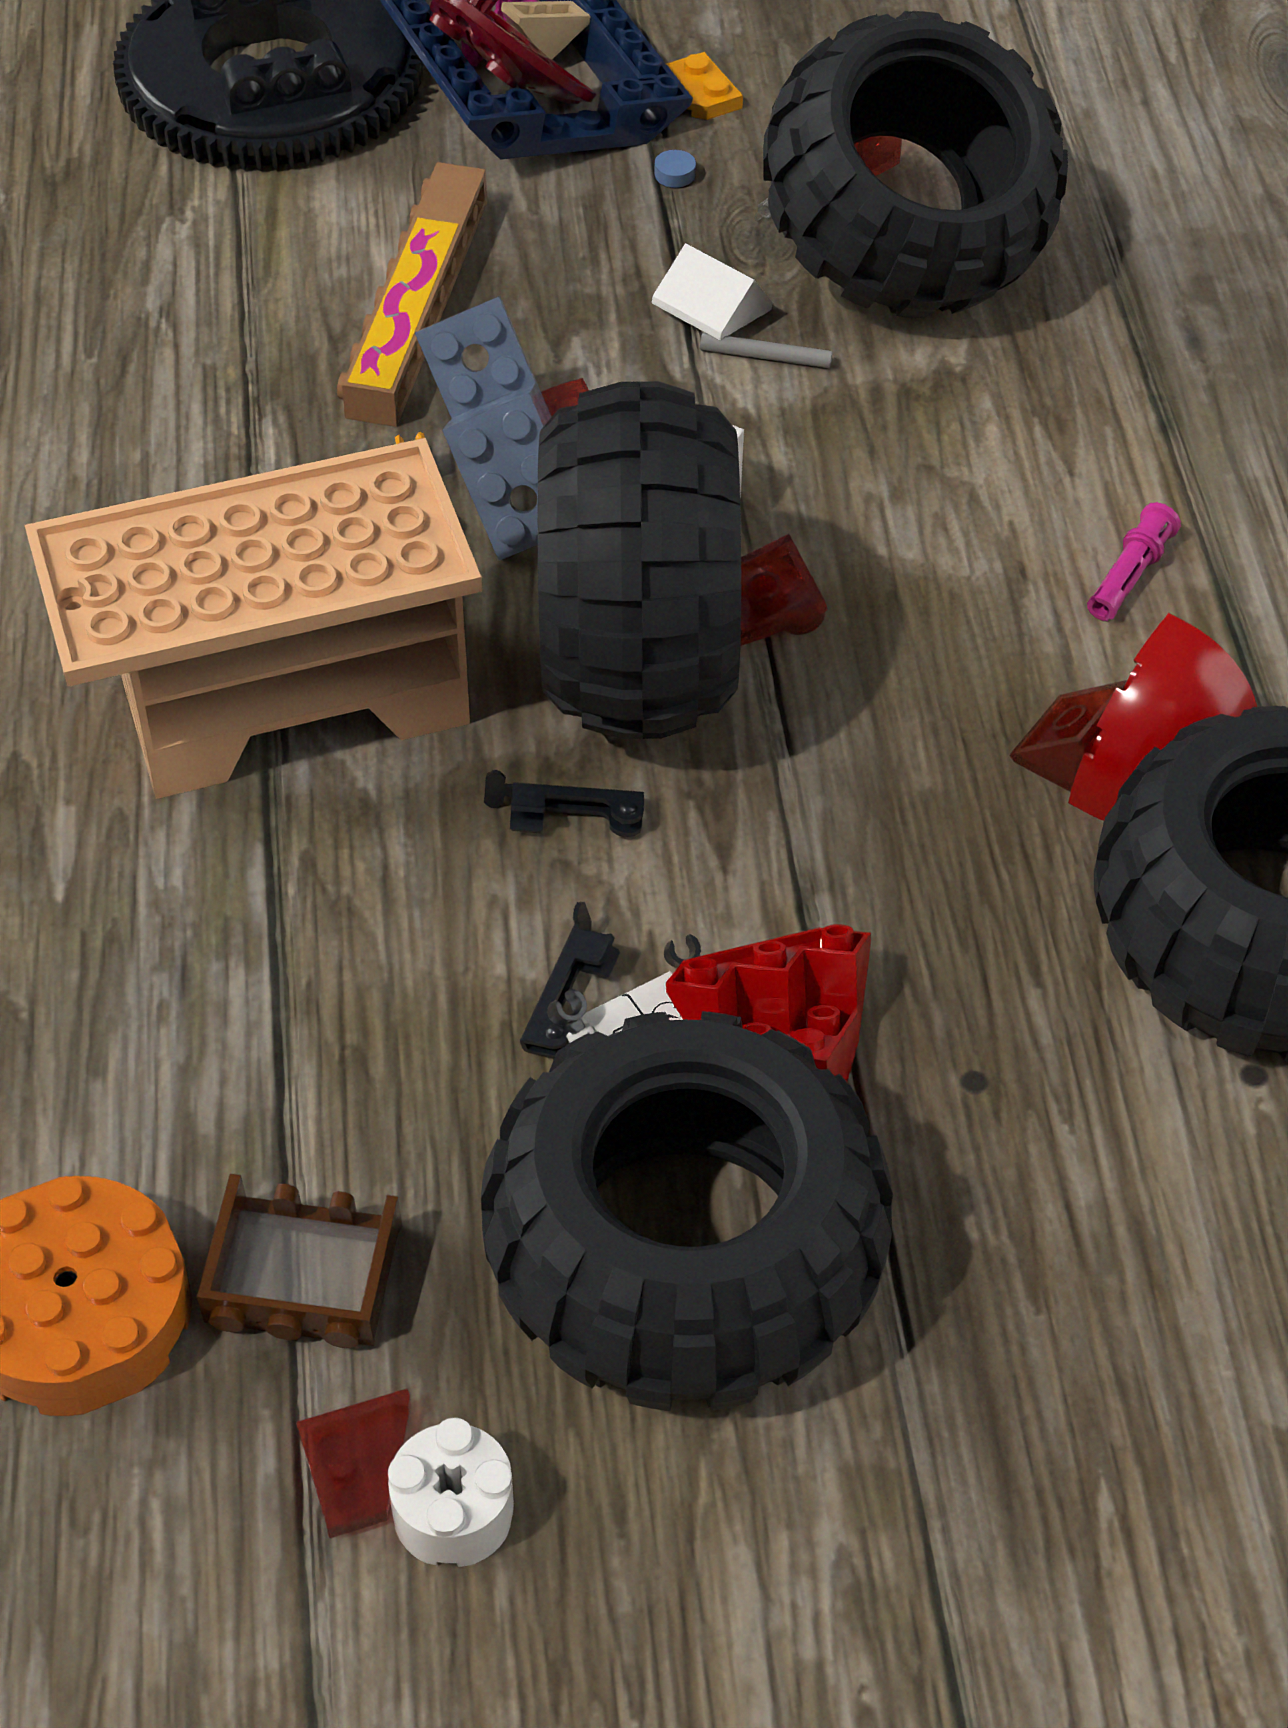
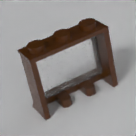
[197,1174,402,1348]

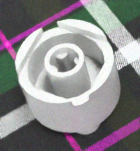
[388,1418,514,1567]

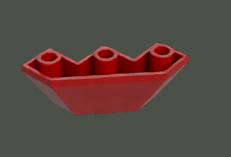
[666,924,871,1082]

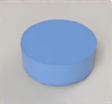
[654,150,696,188]

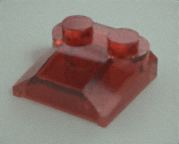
[740,534,828,646]

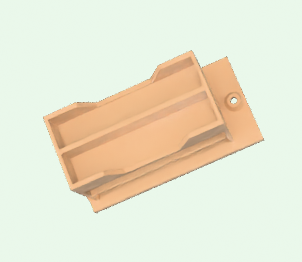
[25,438,482,799]

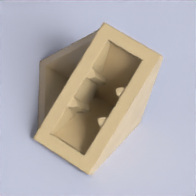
[501,1,591,60]

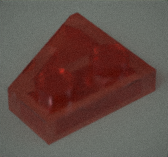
[296,1388,411,1539]

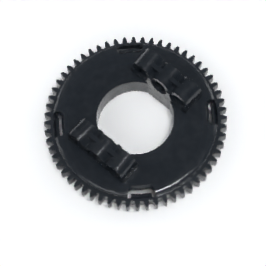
[113,0,423,170]

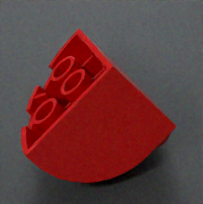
[1068,613,1257,821]

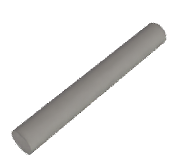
[700,332,833,369]

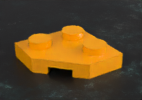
[666,52,743,120]

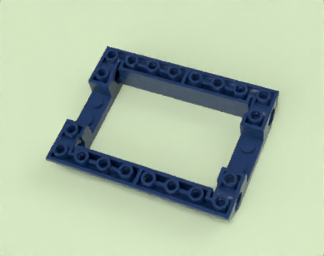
[380,0,693,160]

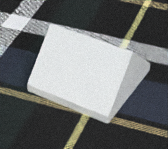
[652,243,773,340]

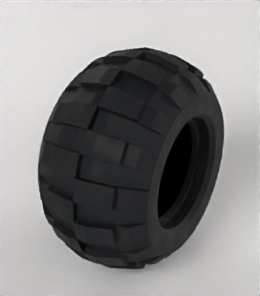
[763,11,1068,318]
[537,381,741,739]
[1094,706,1288,1061]
[481,1011,893,1411]

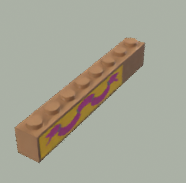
[337,162,487,427]

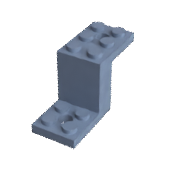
[415,296,551,561]

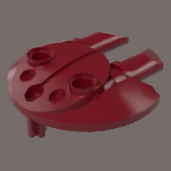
[429,0,597,104]

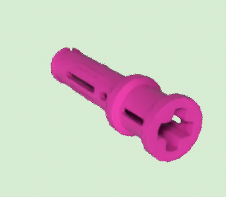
[1087,502,1181,621]

